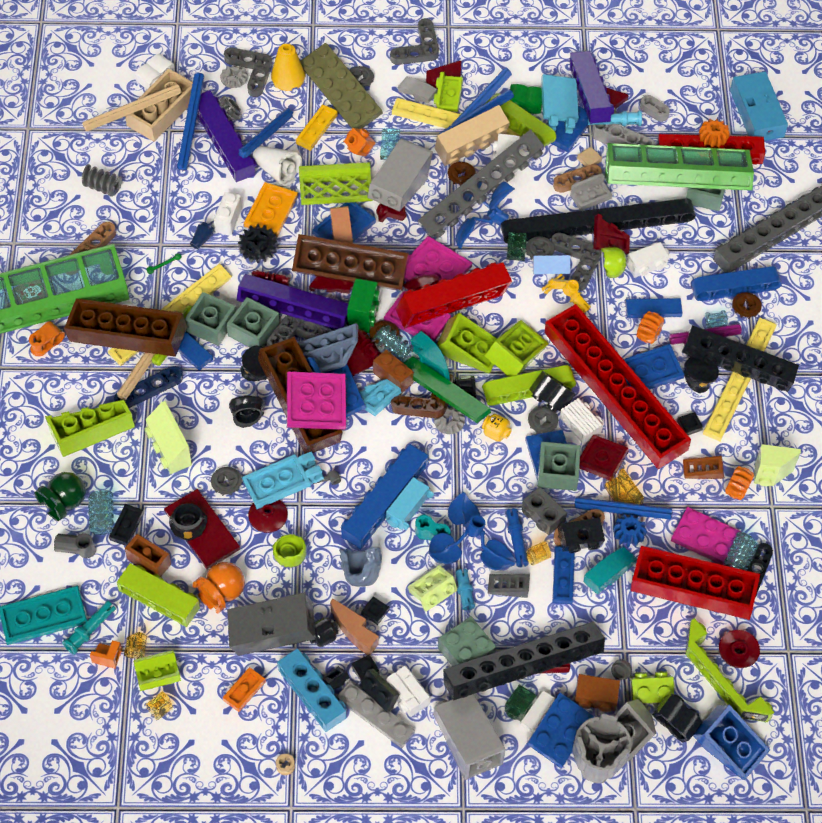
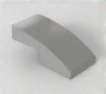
[397,76,437,103]

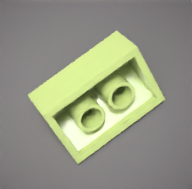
[144,401,192,474]

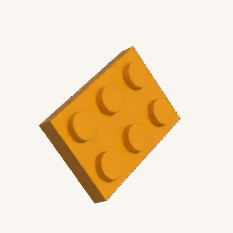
[244,182,298,237]

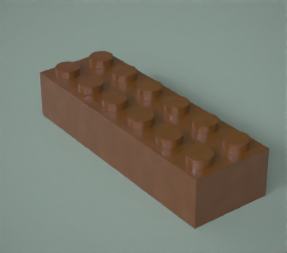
[292,234,409,292]
[64,298,187,357]
[258,337,343,454]

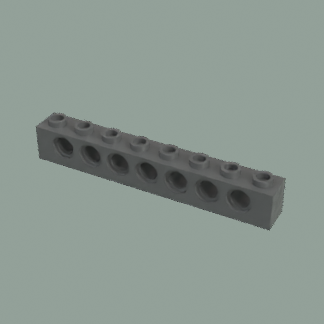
[418,129,544,239]
[713,186,822,273]

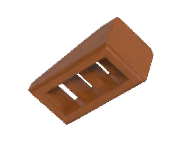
[683,456,725,479]

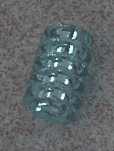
[371,325,414,363]
[88,490,114,535]
[723,532,759,571]

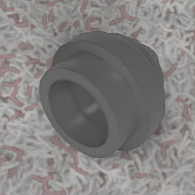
[611,659,632,680]

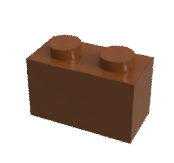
[373,350,414,395]
[125,534,171,577]
[574,674,620,712]

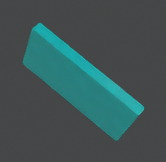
[0,585,87,645]

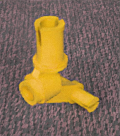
[542,274,591,313]

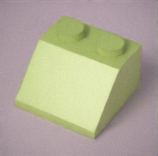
[754,444,801,486]

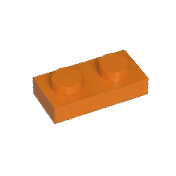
[223,667,266,712]

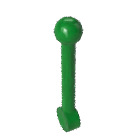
[146,253,182,274]

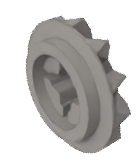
[220,65,248,88]
[434,407,465,434]

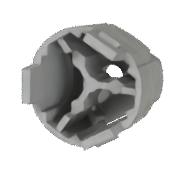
[572,714,632,783]

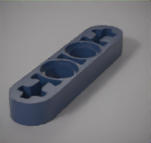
[114,366,183,408]

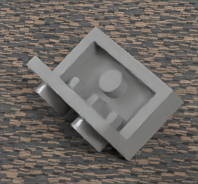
[570,173,612,211]

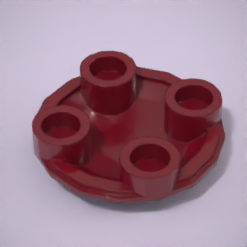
[403,274,439,291]

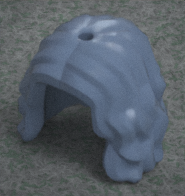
[339,547,382,587]

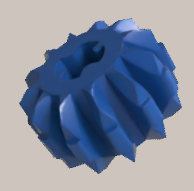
[613,514,647,548]

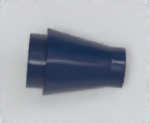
[190,222,214,250]

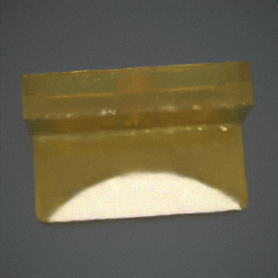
[604,468,644,516]

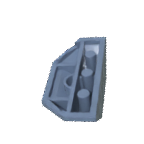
[298,324,358,373]

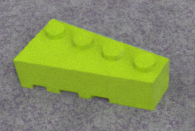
[45,400,135,457]

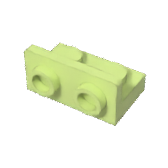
[408,565,457,612]

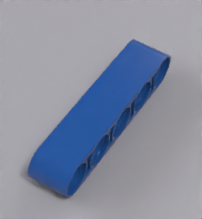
[691,266,782,301]

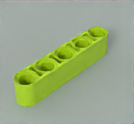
[484,93,556,147]
[482,365,576,406]

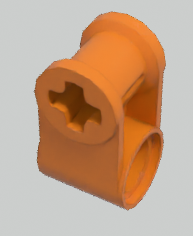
[29,321,65,357]

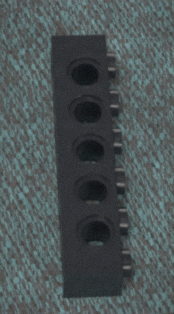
[682,325,799,392]

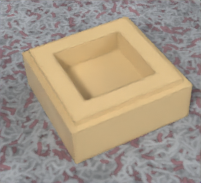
[577,147,602,166]

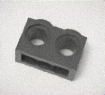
[522,487,567,535]

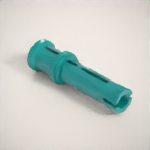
[62,601,116,655]

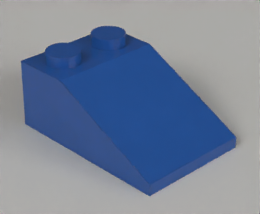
[693,705,770,780]

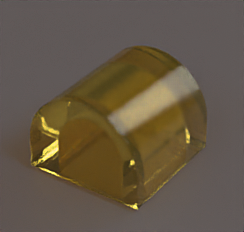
[526,541,551,566]
[124,632,147,659]
[145,691,173,721]

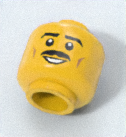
[482,414,512,442]

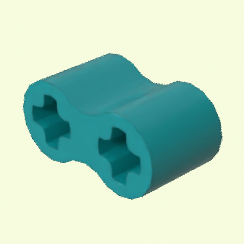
[415,515,451,541]

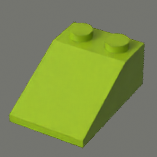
[437,313,497,374]
[485,320,549,377]

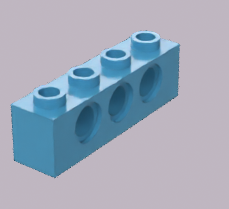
[277,648,347,733]

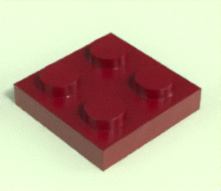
[579,434,629,481]

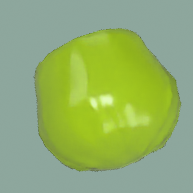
[601,247,626,278]
[272,534,307,568]

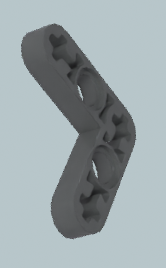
[390,18,439,65]
[224,48,272,97]
[551,233,602,291]
[267,315,332,346]

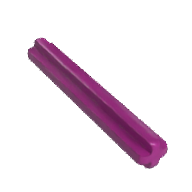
[669,324,742,345]

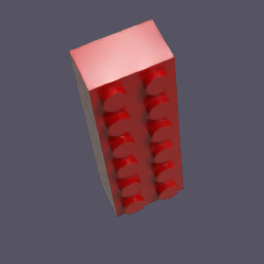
[395,262,512,329]
[630,546,760,620]

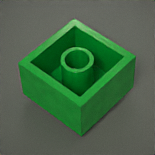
[347,279,380,333]

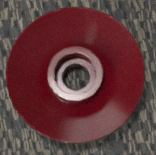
[248,500,288,533]
[719,630,760,668]

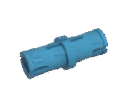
[455,569,475,611]

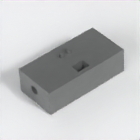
[227,592,316,656]

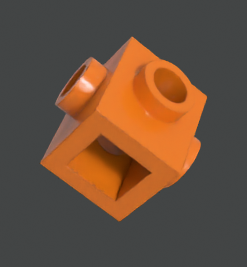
[343,128,376,156]

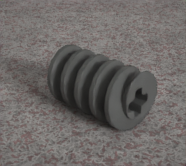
[82,164,122,197]

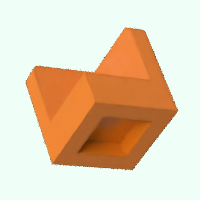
[90,640,122,669]

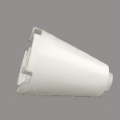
[253,146,302,186]

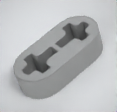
[640,95,670,122]

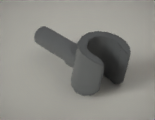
[313,470,341,485]

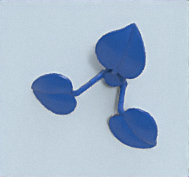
[455,181,515,250]
[428,492,516,570]

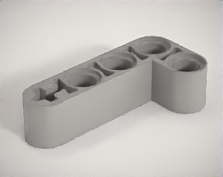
[591,108,656,145]

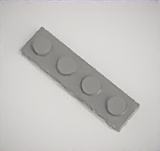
[337,681,415,748]

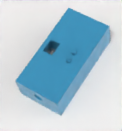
[730,71,788,141]

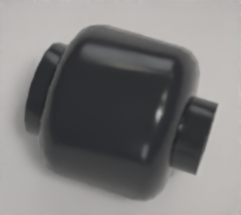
[310,617,339,647]

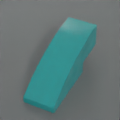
[410,331,450,381]
[583,547,637,595]

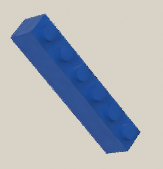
[341,444,429,550]

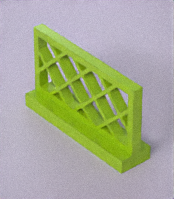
[299,162,373,205]

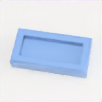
[533,255,570,274]

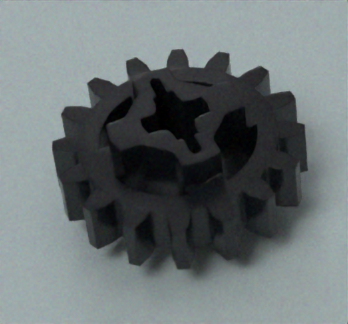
[238,224,278,264]

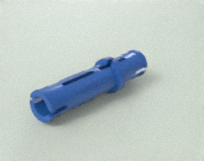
[505,508,529,568]

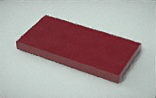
[164,489,240,570]

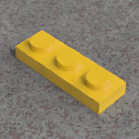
[296,104,338,151]

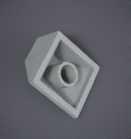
[614,699,656,762]

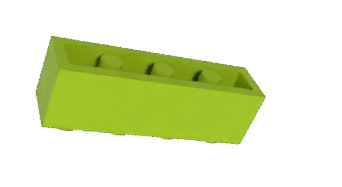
[117,563,200,627]

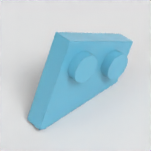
[360,379,401,416]

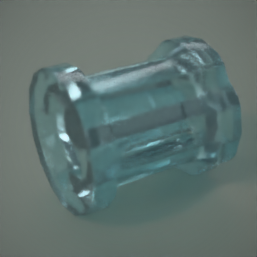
[705,310,728,328]

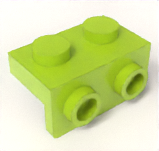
[434,72,463,112]
[133,650,181,691]
[629,671,674,704]

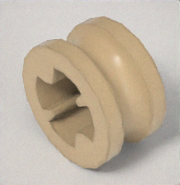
[276,754,295,775]

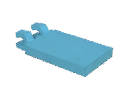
[541,74,579,134]
[242,451,324,509]

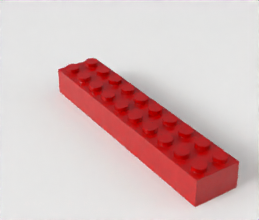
[545,304,691,469]

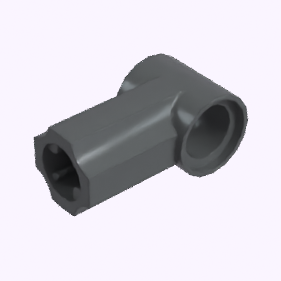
[54,533,96,558]

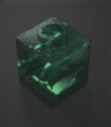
[506,232,527,261]
[504,684,537,722]

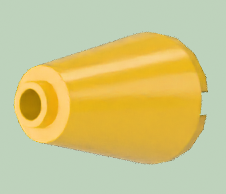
[271,44,305,91]

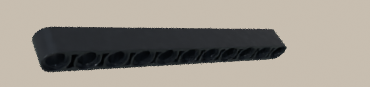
[500,198,696,244]

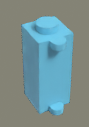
[386,477,434,531]

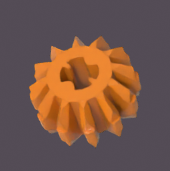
[699,119,730,148]
[636,311,664,344]
[725,466,754,500]

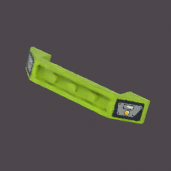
[685,618,774,722]

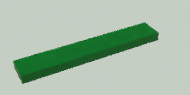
[404,356,491,423]

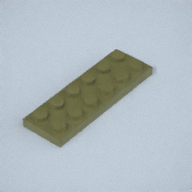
[300,43,383,129]

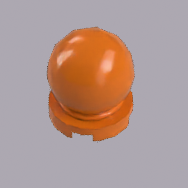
[193,562,245,614]

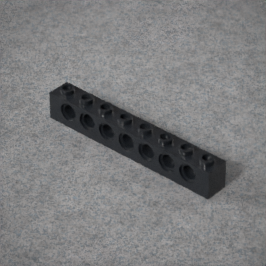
[443,621,605,701]

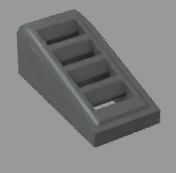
[487,574,530,598]

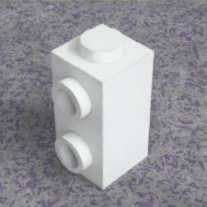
[626,242,669,278]

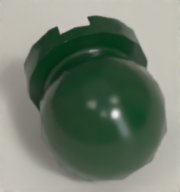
[34,472,86,522]

